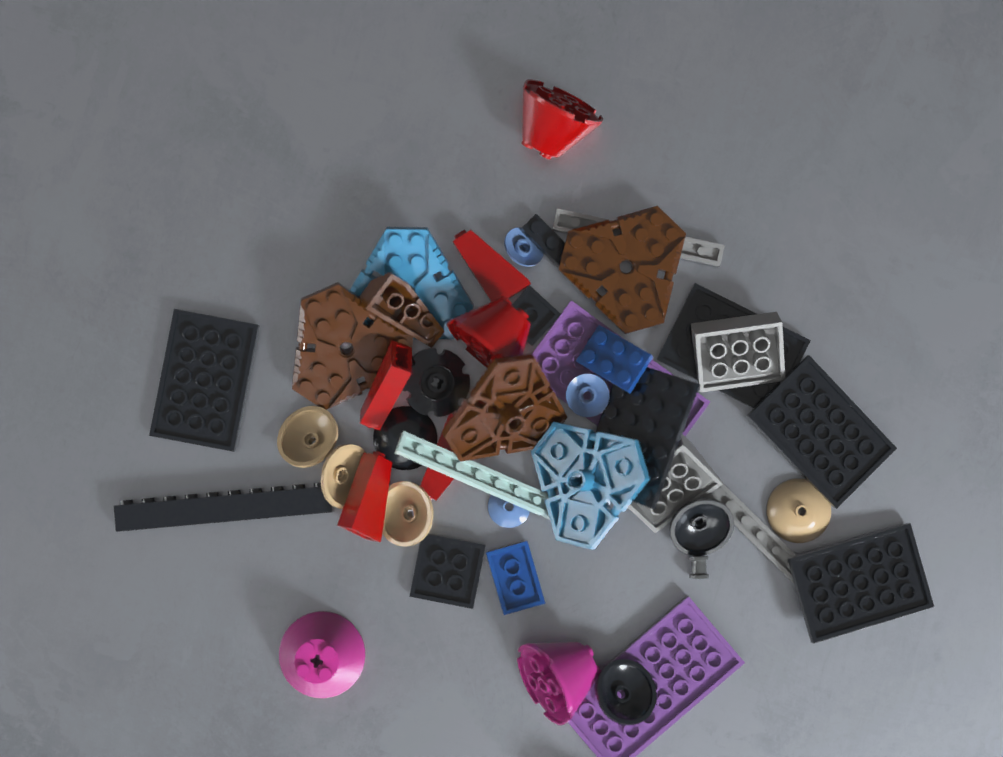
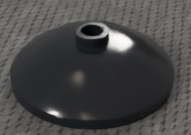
[373,406,438,470]
[670,498,734,556]
[595,659,657,726]

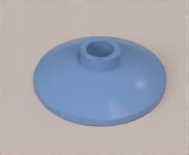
[504,227,544,267]
[566,374,609,417]
[488,495,530,528]

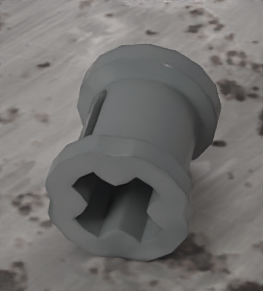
[689,556,709,579]

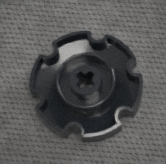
[402,348,470,417]

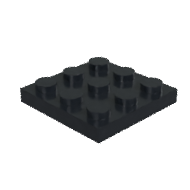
[409,533,486,609]

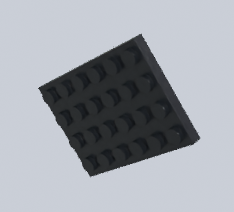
[656,283,811,409]
[149,309,260,452]
[747,355,897,509]
[581,367,700,510]
[787,523,934,644]

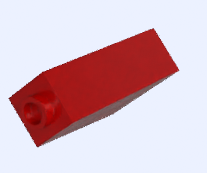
[453,230,531,302]
[360,340,412,431]
[420,413,454,501]
[337,451,392,542]

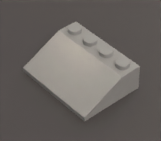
[691,312,785,393]
[627,434,723,533]

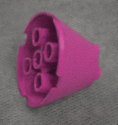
[279,611,365,698]
[517,642,601,725]

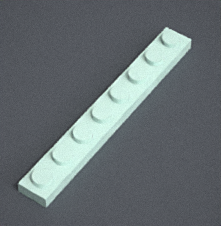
[395,431,550,520]

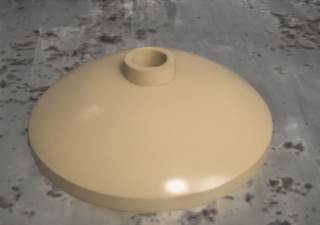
[277,406,338,468]
[321,444,366,509]
[766,478,831,543]
[382,481,433,547]

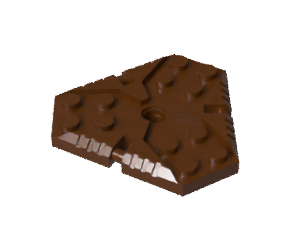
[559,206,686,334]
[292,282,413,410]
[442,353,568,462]

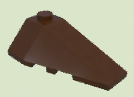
[359,272,445,348]

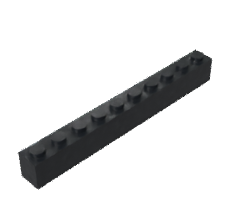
[114,482,334,532]

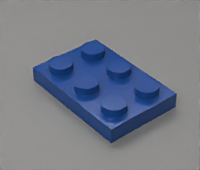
[576,325,653,394]
[486,541,545,615]

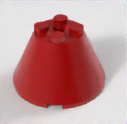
[522,79,603,160]
[447,296,531,368]

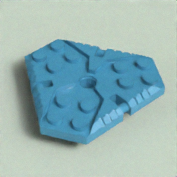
[350,227,474,339]
[531,422,650,550]

